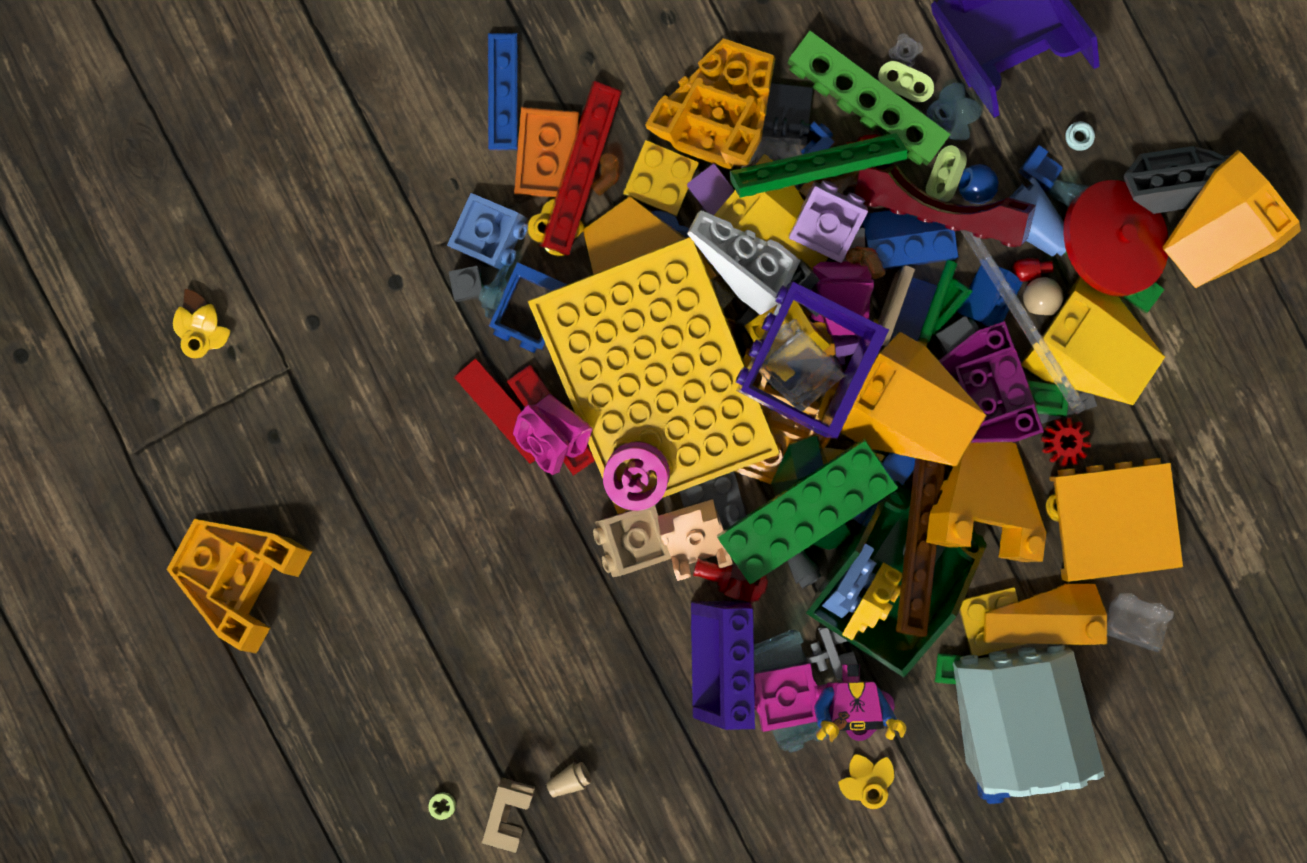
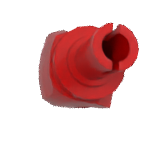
[693,558,768,602]

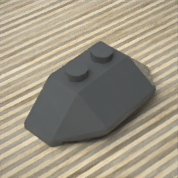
[1124,146,1230,214]

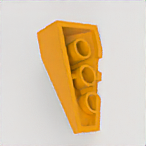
[984,584,1107,645]

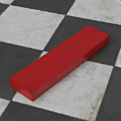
[454,358,535,464]
[507,365,595,476]

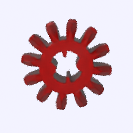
[1040,417,1091,467]

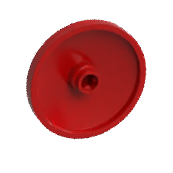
[1063,180,1169,296]

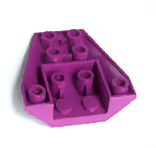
[939,321,1044,443]

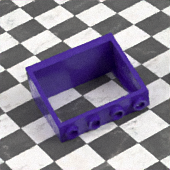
[735,282,889,438]
[691,601,755,730]

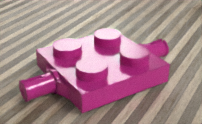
[754,663,827,732]

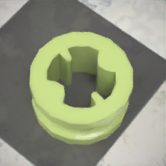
[429,792,456,820]

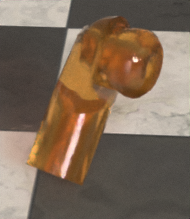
[591,153,620,197]
[846,246,886,279]

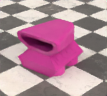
[811,261,874,335]
[513,394,593,475]

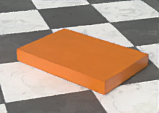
[514,107,579,198]

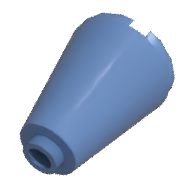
[1009,176,1066,256]

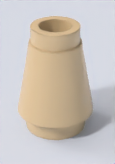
[546,762,592,798]

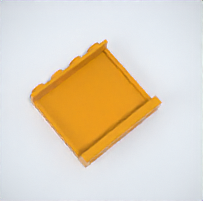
[1049,458,1183,582]

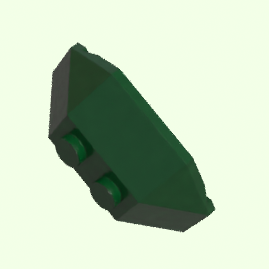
[771,434,854,550]

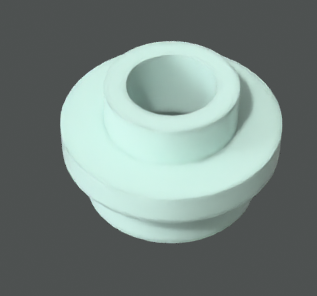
[1065,121,1095,151]

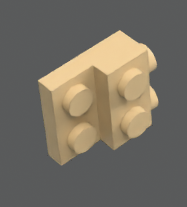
[593,505,671,577]

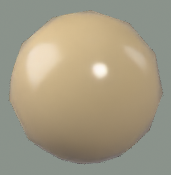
[1023,277,1064,315]

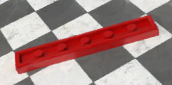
[540,81,622,255]

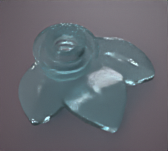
[927,83,983,141]
[479,265,509,319]

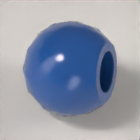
[958,164,999,204]

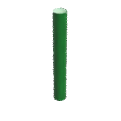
[919,260,957,343]

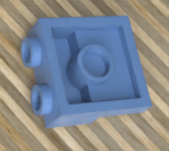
[447,193,528,271]
[822,544,877,618]

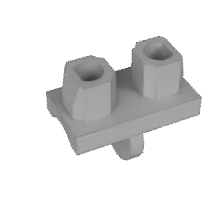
[806,626,858,680]

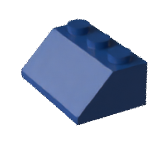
[861,210,958,272]

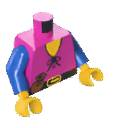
[814,664,906,742]

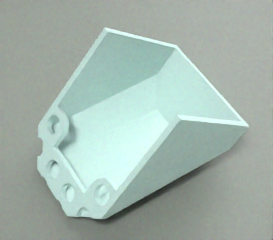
[953,644,1105,797]

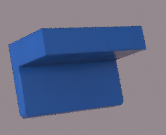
[958,262,1023,328]

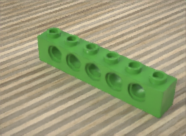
[788,31,951,166]

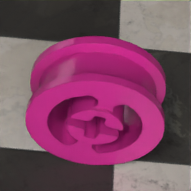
[603,441,670,511]

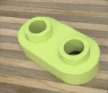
[878,61,934,102]
[926,145,967,202]

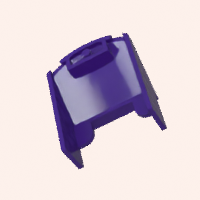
[931,0,1100,118]

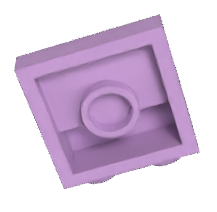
[788,180,868,263]

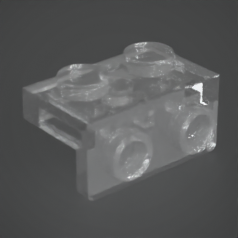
[1107,593,1174,652]

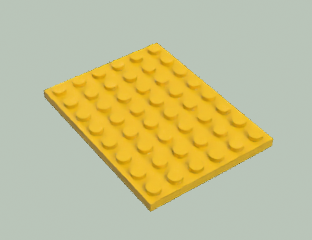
[528,237,780,514]

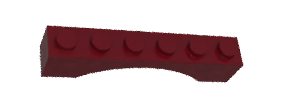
[855,164,1036,247]

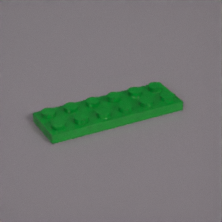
[717,438,898,585]

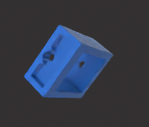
[489,262,567,353]

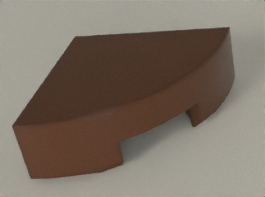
[183,289,208,315]

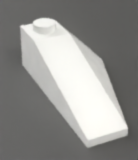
[687,210,800,315]

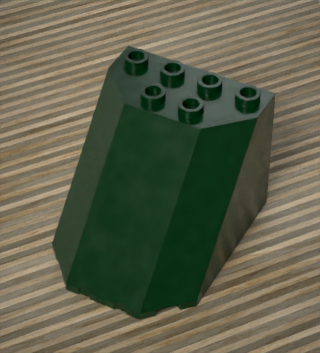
[806,481,987,677]

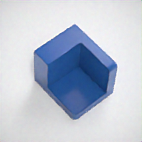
[1018,145,1062,192]

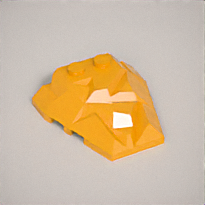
[645,38,775,169]

